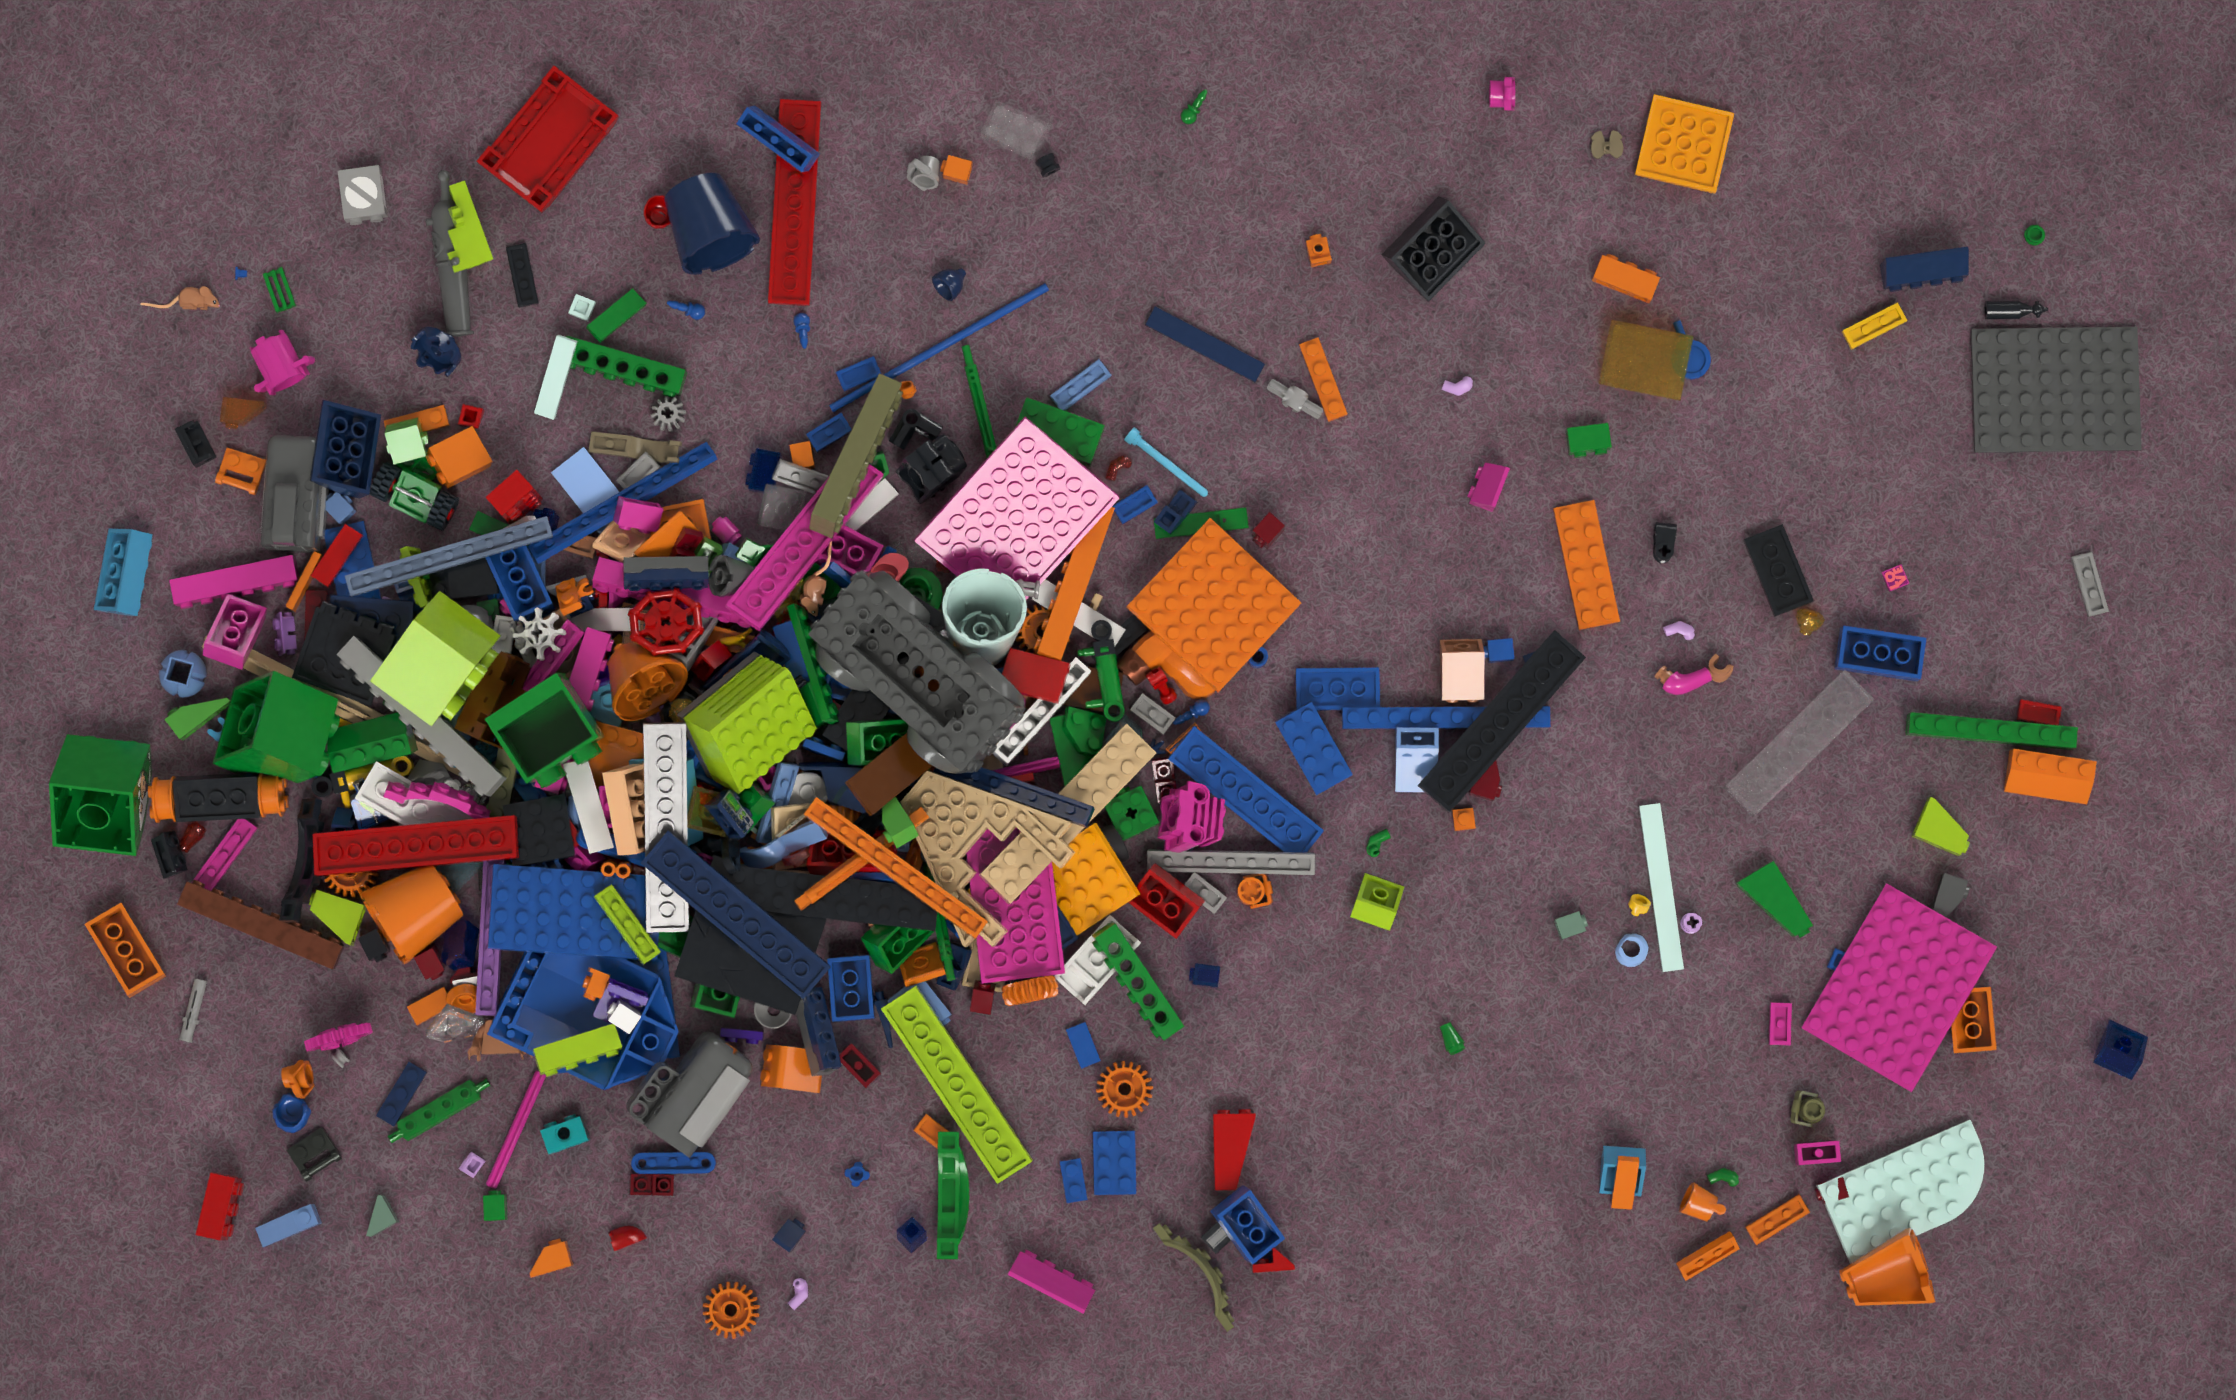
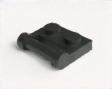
[286,1127,343,1182]

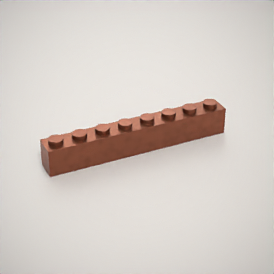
[177,880,344,970]

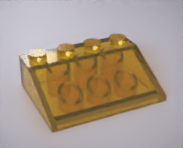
[1599,320,1694,401]

